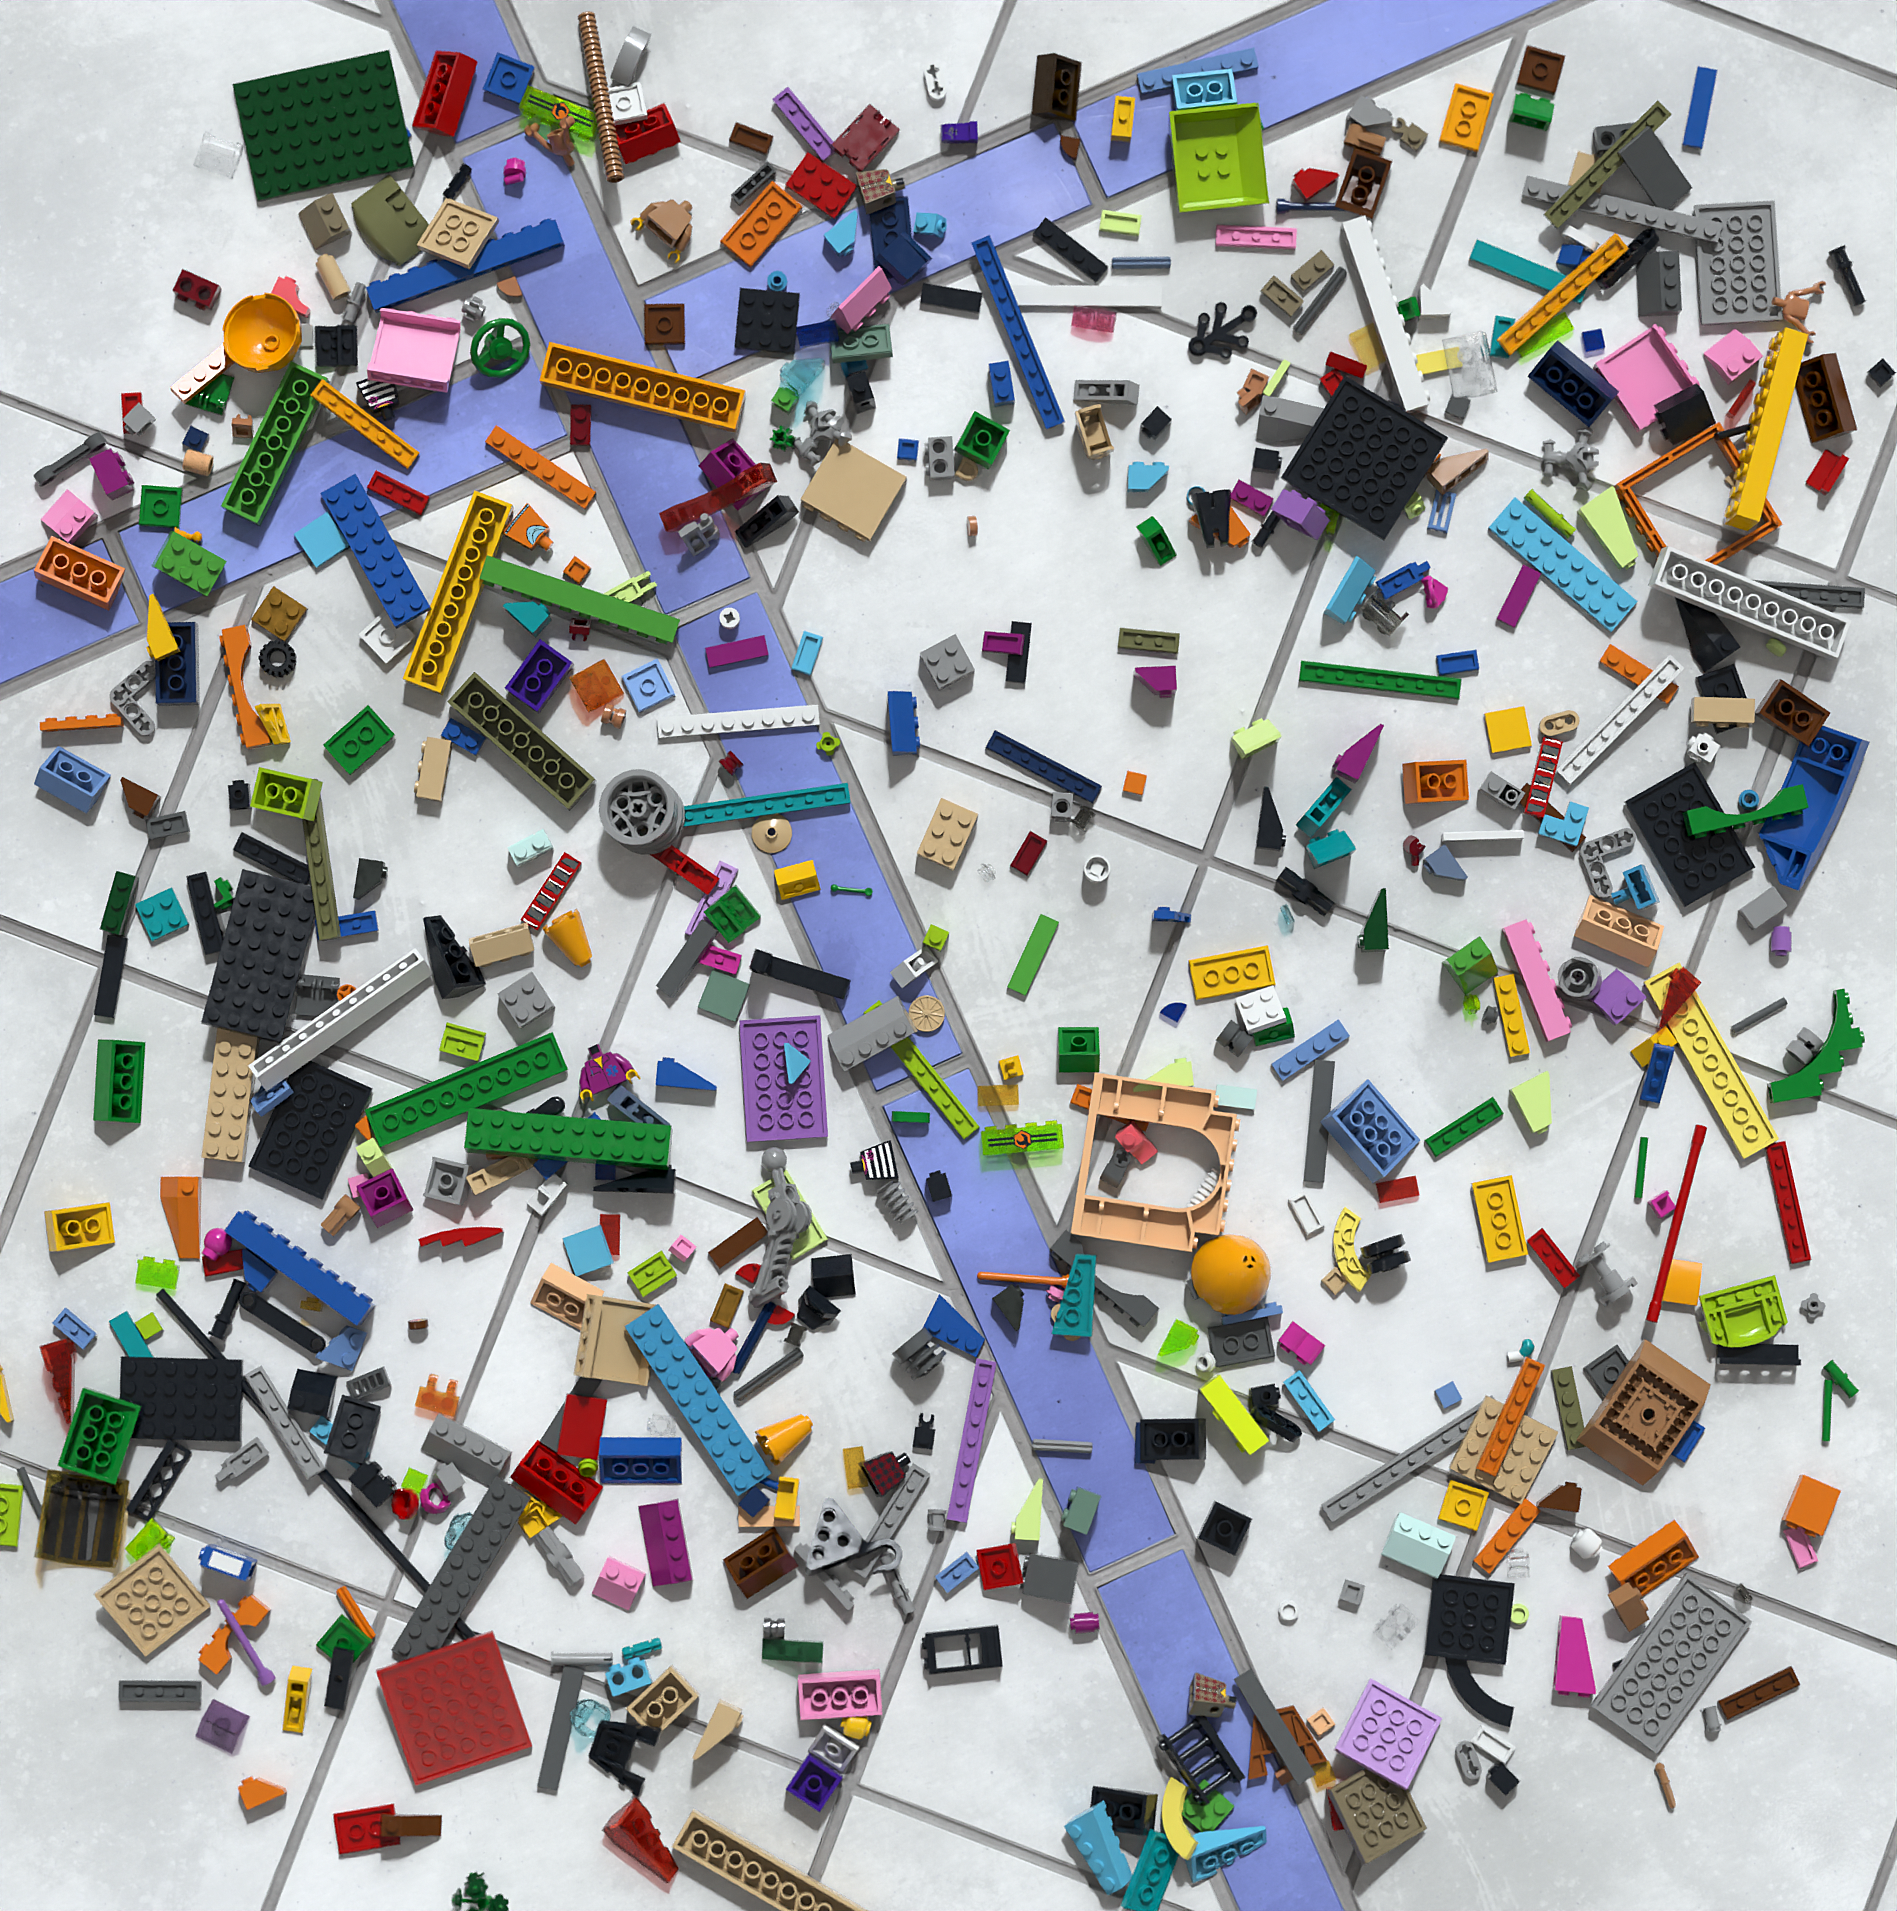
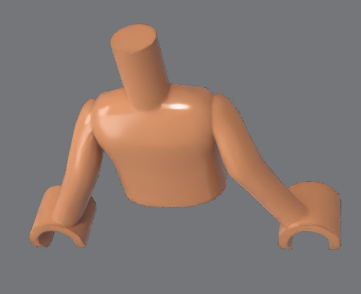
[524,116,575,167]
[1772,281,1826,345]

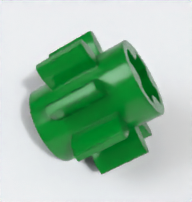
[769,425,796,452]

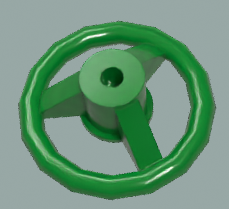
[470,318,531,378]

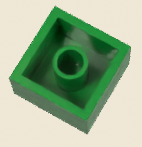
[953,411,1010,470]

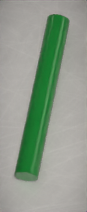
[1634,1137,1648,1198]
[1822,1380,1833,1441]

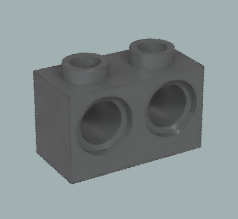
[1593,122,1635,156]

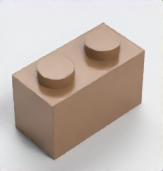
[1608,1582,1650,1632]

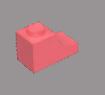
[271,276,311,318]
[1115,1120,1158,1164]

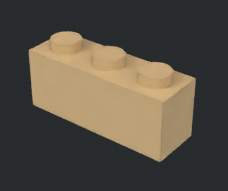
[1691,697,1755,728]
[414,737,453,802]
[469,922,535,967]

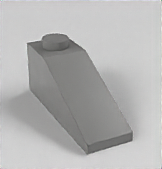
[1073,380,1140,405]

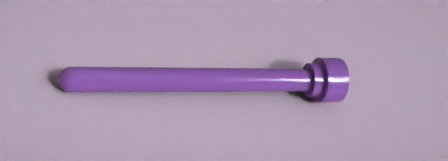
[217,1599,276,1686]

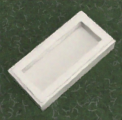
[1288,1190,1325,1235]
[1470,1724,1516,1764]

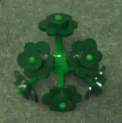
[451,1871,509,1911]

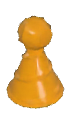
[174,527,203,543]

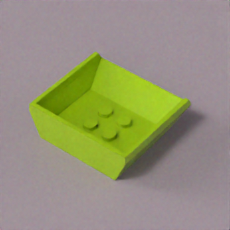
[1168,102,1269,213]

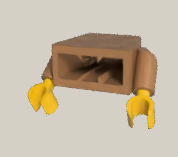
[631,199,693,263]

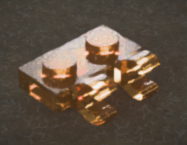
[415,1373,460,1417]

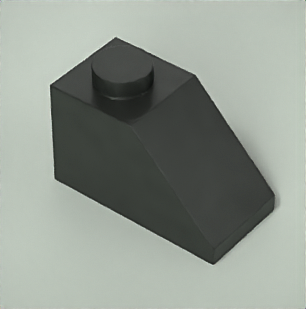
[353,858,388,900]
[992,1284,1025,1331]

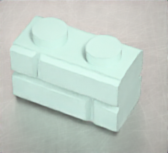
[508,829,554,867]

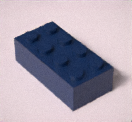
[1527,340,1620,427]
[155,622,200,706]

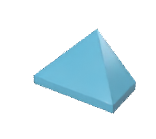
[784,1043,811,1084]

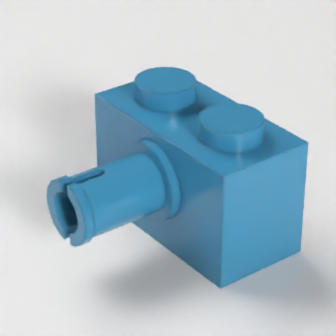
[1611,864,1660,910]

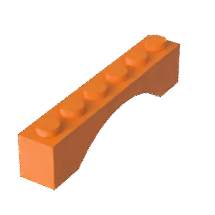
[219,625,272,749]

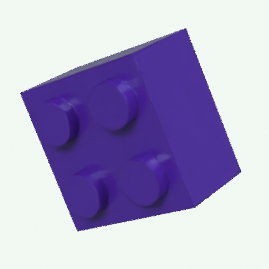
[786,1753,843,1812]

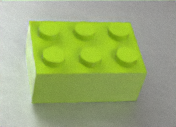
[250,767,323,821]

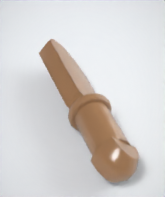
[1655,1762,1676,1808]

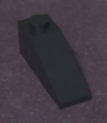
[735,495,799,548]
[1255,787,1286,851]

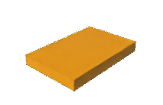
[1439,83,1494,152]

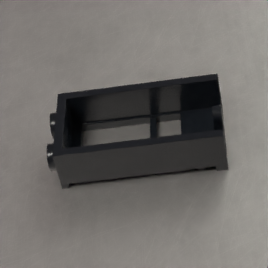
[922,1624,1003,1675]

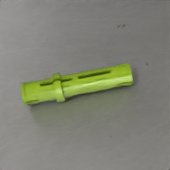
[1524,489,1577,539]

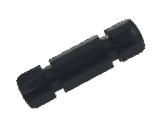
[443,163,472,200]

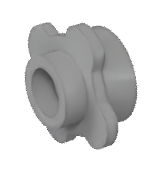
[1801,1293,1825,1317]

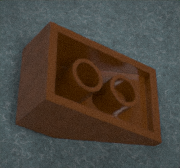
[1335,147,1393,219]
[1755,679,1830,746]

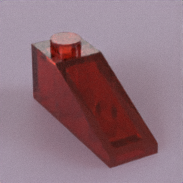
[1656,967,1702,1029]

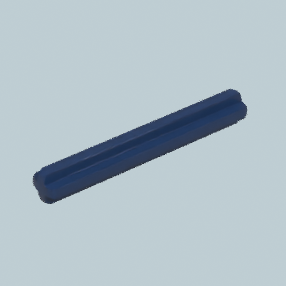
[733,1301,776,1374]

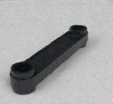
[239,1292,326,1354]

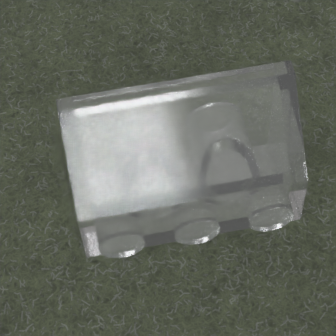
[1442,331,1498,399]

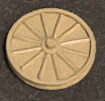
[909,995,945,1032]

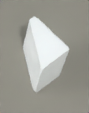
[300,324,314,346]

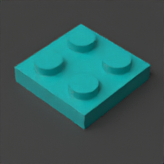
[135,887,189,941]

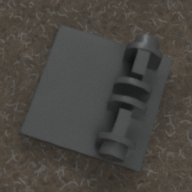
[295,974,340,1016]

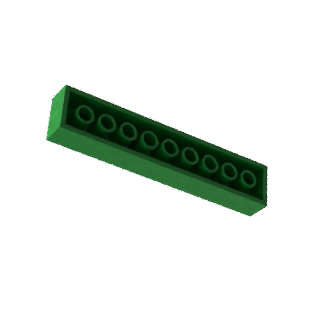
[464,1108,673,1170]

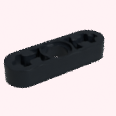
[1250,1404,1302,1442]

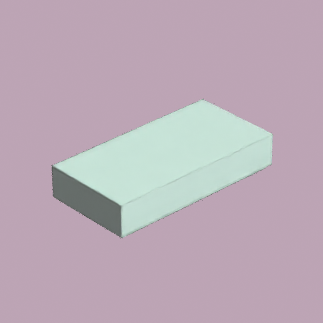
[1215,1084,1257,1110]

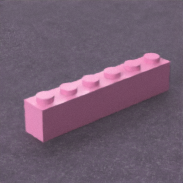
[1502,919,1572,1042]

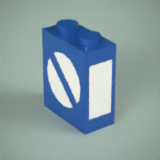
[198,1544,257,1581]

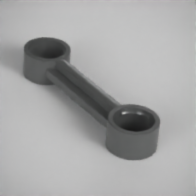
[33,432,107,487]

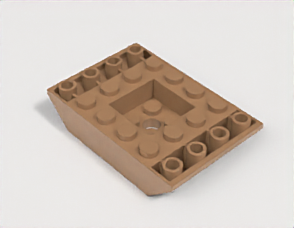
[1577,1339,1711,1486]

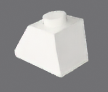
[890,946,938,988]

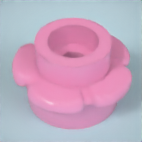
[1046,1285,1064,1302]

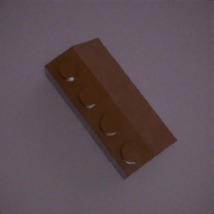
[1795,353,1857,443]

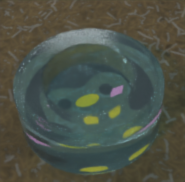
[1280,904,1295,925]

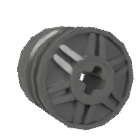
[892,1327,947,1381]

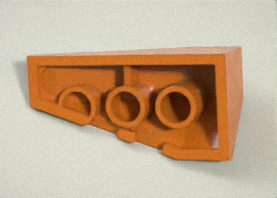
[160,1177,202,1258]

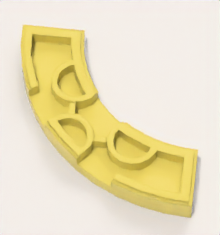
[1333,1207,1371,1292]
[1162,1777,1199,1860]

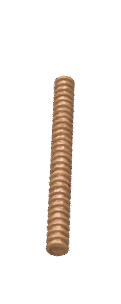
[577,11,624,183]

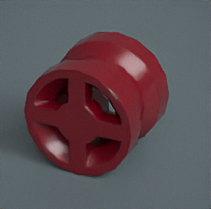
[718,751,744,776]

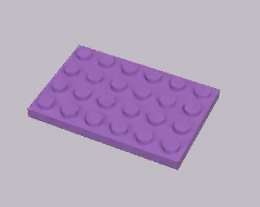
[739,1015,828,1142]

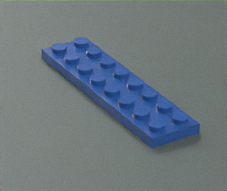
[320,474,431,629]

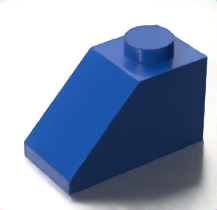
[242,1248,278,1293]

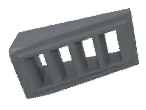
[346,1367,391,1399]

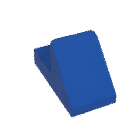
[1556,244,1592,269]

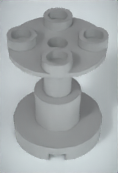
[1576,1241,1638,1306]

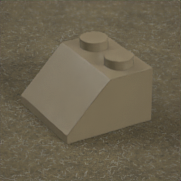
[298,193,352,250]

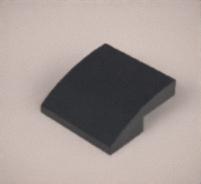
[314,325,358,367]

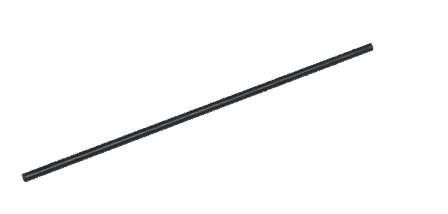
[156,1289,477,1639]

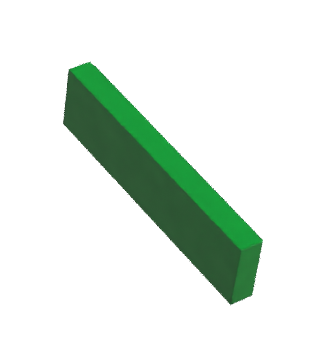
[1424,1097,1504,1157]

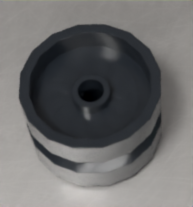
[1360,1234,1411,1275]

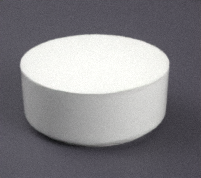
[1278,1600,1299,1621]

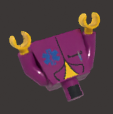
[579,1044,641,1104]

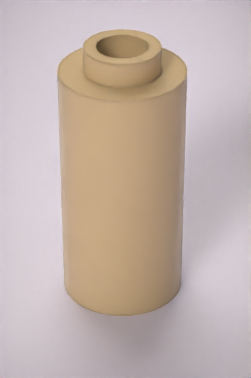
[315,254,351,301]

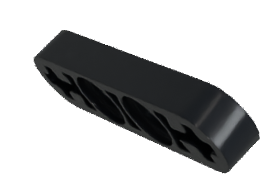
[1595,228,1659,289]

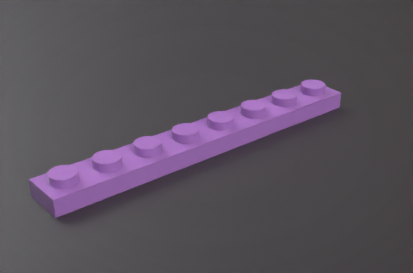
[947,1358,997,1523]

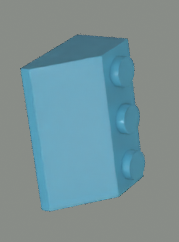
[1172,69,1237,111]
[1323,556,1376,625]

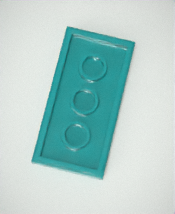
[1121,1829,1179,1911]

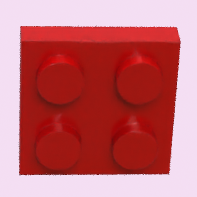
[976,1543,1023,1590]

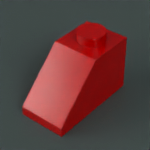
[1292,168,1339,203]

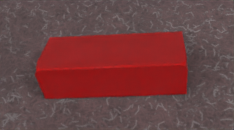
[1325,351,1367,379]

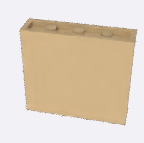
[800,439,907,542]
[573,1294,656,1386]

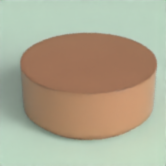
[967,516,978,536]

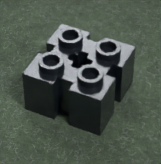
[348,1460,397,1508]

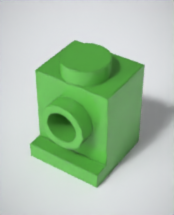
[771,387,799,415]

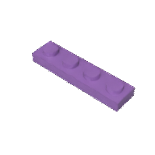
[773,87,835,162]

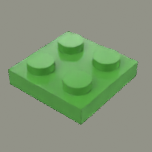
[1182,1778,1234,1832]

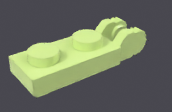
[604,571,657,603]

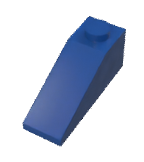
[655,1057,717,1091]

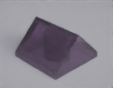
[195,1699,250,1753]

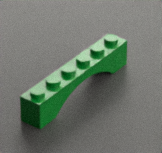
[1682,784,1809,839]

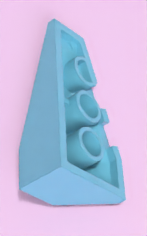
[1184,1826,1267,1883]

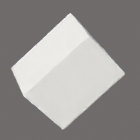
[808,1723,859,1772]

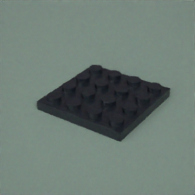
[1424,1574,1515,1665]

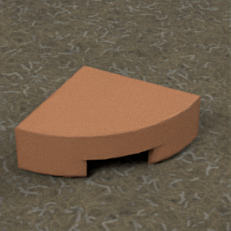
[496,276,523,297]

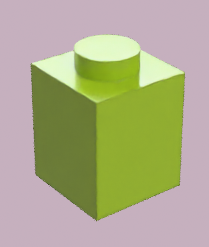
[922,924,949,952]

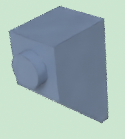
[1423,844,1468,881]

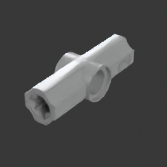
[535,1526,585,1586]

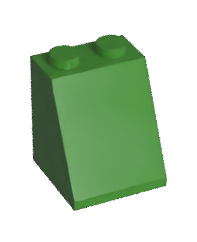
[1442,936,1498,995]

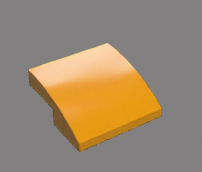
[1660,1257,1702,1306]

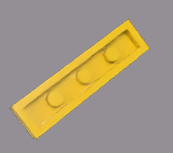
[1493,974,1530,1057]

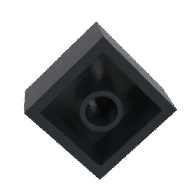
[1197,1500,1252,1556]

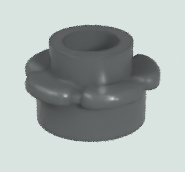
[1482,1006,1499,1025]

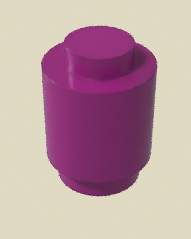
[1070,1612,1100,1634]

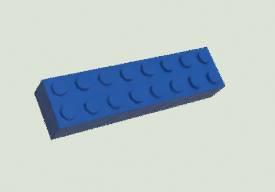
[224,1210,375,1326]

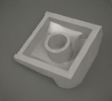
[423,1157,473,1206]

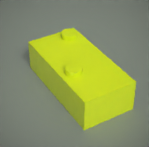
[1199,1374,1269,1455]

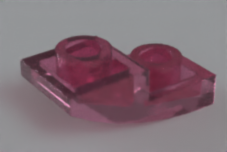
[1071,305,1117,333]

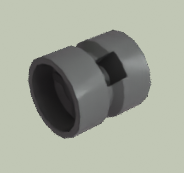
[1216,1020,1253,1057]

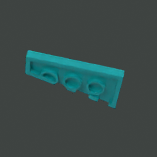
[1051,1254,1097,1337]

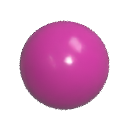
[201,1228,232,1262]

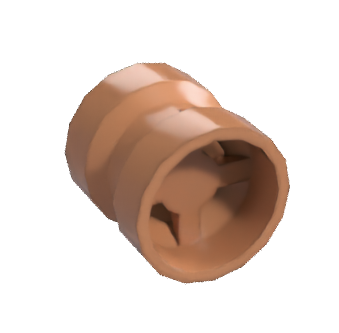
[601,703,627,729]

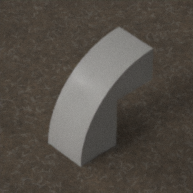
[610,26,651,86]

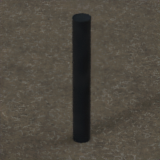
[1714,423,1751,441]

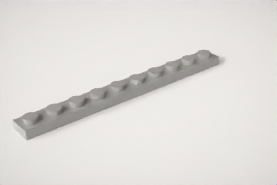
[1522,176,1723,244]
[1321,1395,1494,1522]

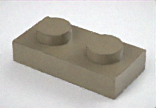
[1290,249,1334,292]
[1260,275,1304,317]

